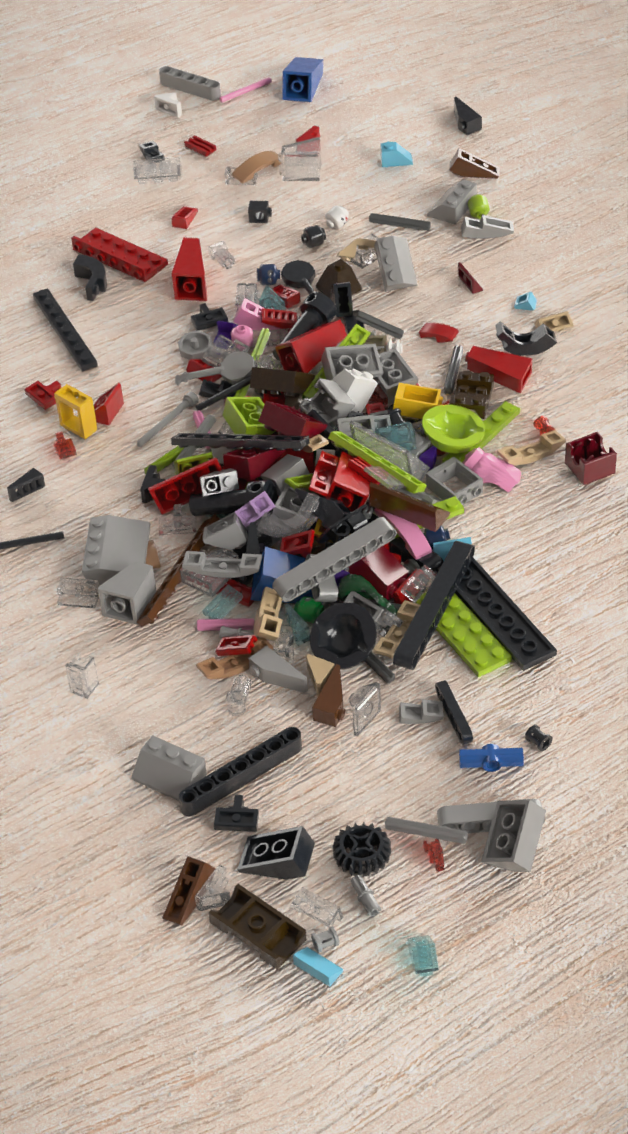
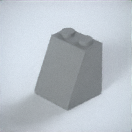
[98,562,156,625]

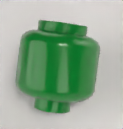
[294,596,325,623]

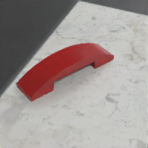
[308,451,339,497]

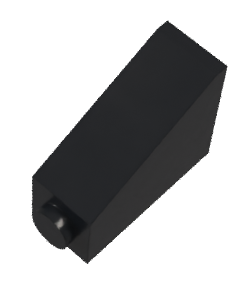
[330,282,353,317]

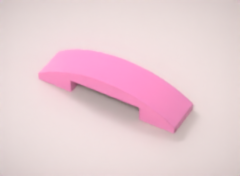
[374,508,432,560]

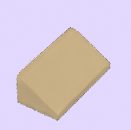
[535,311,574,332]

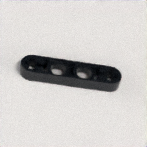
[435,680,473,745]

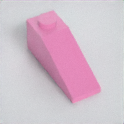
[233,298,286,333]

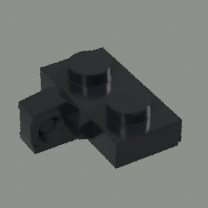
[191,303,228,331]
[214,795,259,832]

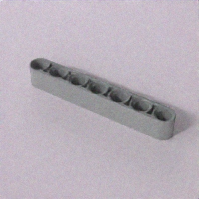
[272,517,397,602]

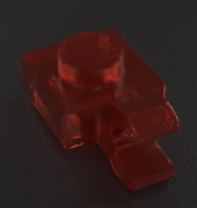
[54,431,77,460]
[423,839,445,872]

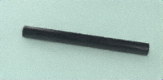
[195,376,251,411]
[0,531,64,550]

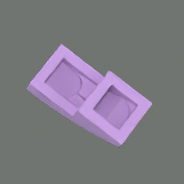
[235,491,276,528]

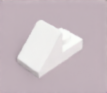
[154,92,182,117]

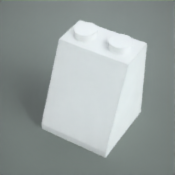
[314,369,378,413]

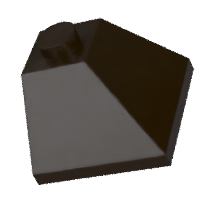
[315,259,362,299]

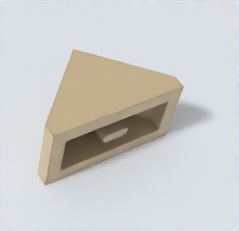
[306,654,335,697]

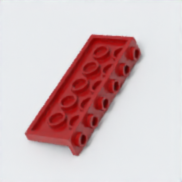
[71,227,169,283]

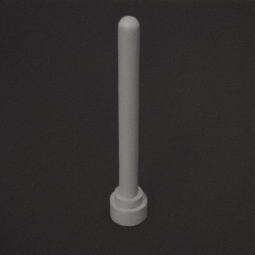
[136,391,199,447]

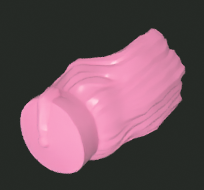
[462,447,521,492]

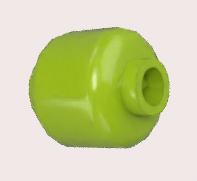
[467,194,490,219]

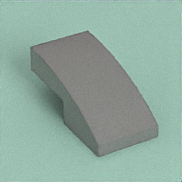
[399,699,444,724]

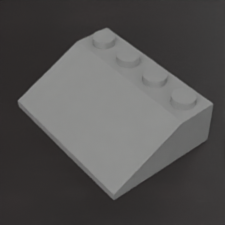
[82,515,151,587]

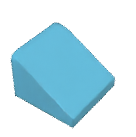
[514,292,537,310]

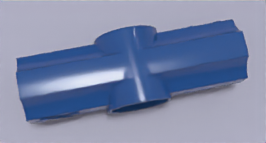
[459,744,524,772]

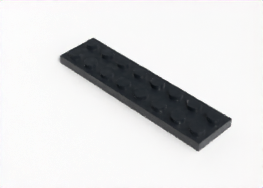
[437,557,557,671]

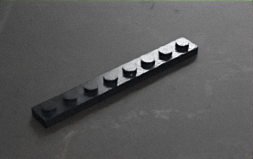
[33,288,98,372]
[171,433,310,451]

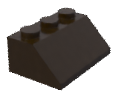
[250,367,315,397]

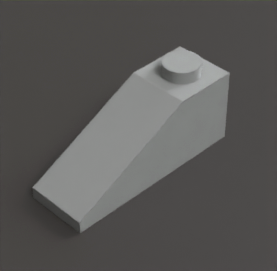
[249,646,308,693]

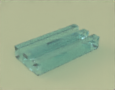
[202,585,243,619]

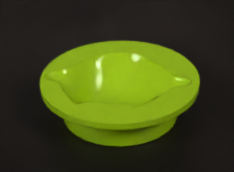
[422,405,485,453]

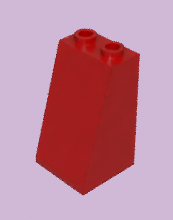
[172,237,208,301]
[275,319,347,373]
[327,451,371,512]

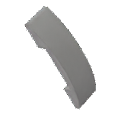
[182,551,262,578]

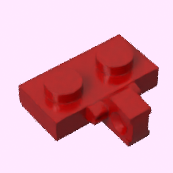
[24,380,61,410]

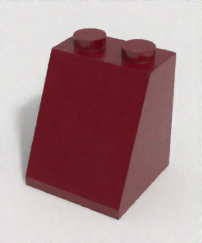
[348,546,409,600]

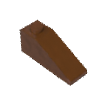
[449,148,500,179]
[312,664,346,727]
[162,856,217,926]

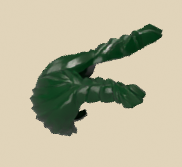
[337,574,397,616]

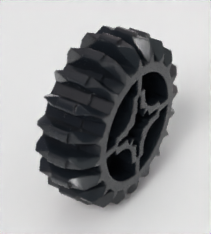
[332,822,391,877]

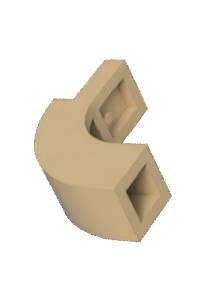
[253,587,283,641]

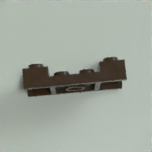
[449,370,494,419]
[208,884,307,970]

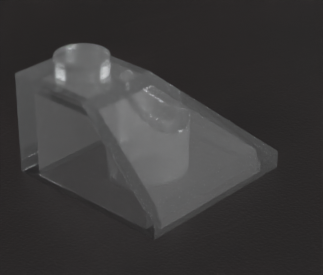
[348,682,381,737]

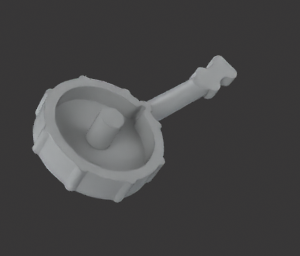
[178,330,228,361]
[175,351,256,386]

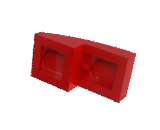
[419,323,459,343]

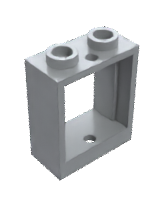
[426,457,483,505]

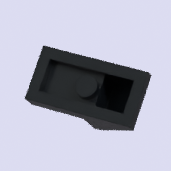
[140,465,165,503]

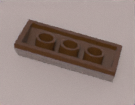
[369,483,450,532]

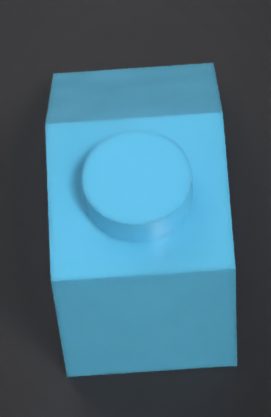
[380,142,413,167]

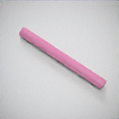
[220,77,272,103]

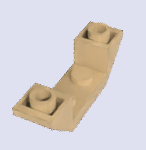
[337,238,376,261]

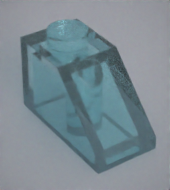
[375,422,417,453]
[407,935,439,976]

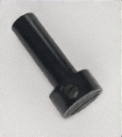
[273,291,337,363]
[189,480,278,518]

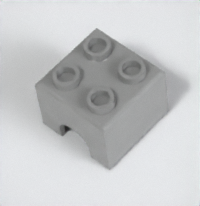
[299,379,356,431]

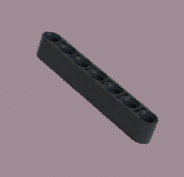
[179,727,302,817]

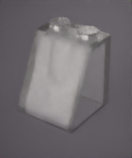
[278,137,322,181]

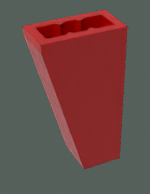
[465,346,533,393]

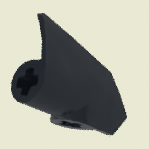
[316,504,368,544]

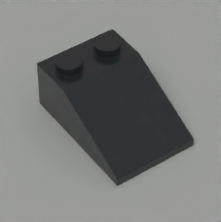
[237,826,315,880]

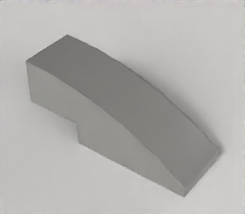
[461,215,514,239]
[337,414,392,438]

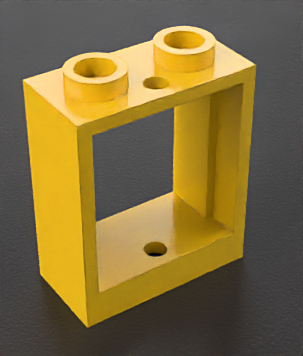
[393,383,443,419]
[54,384,97,439]

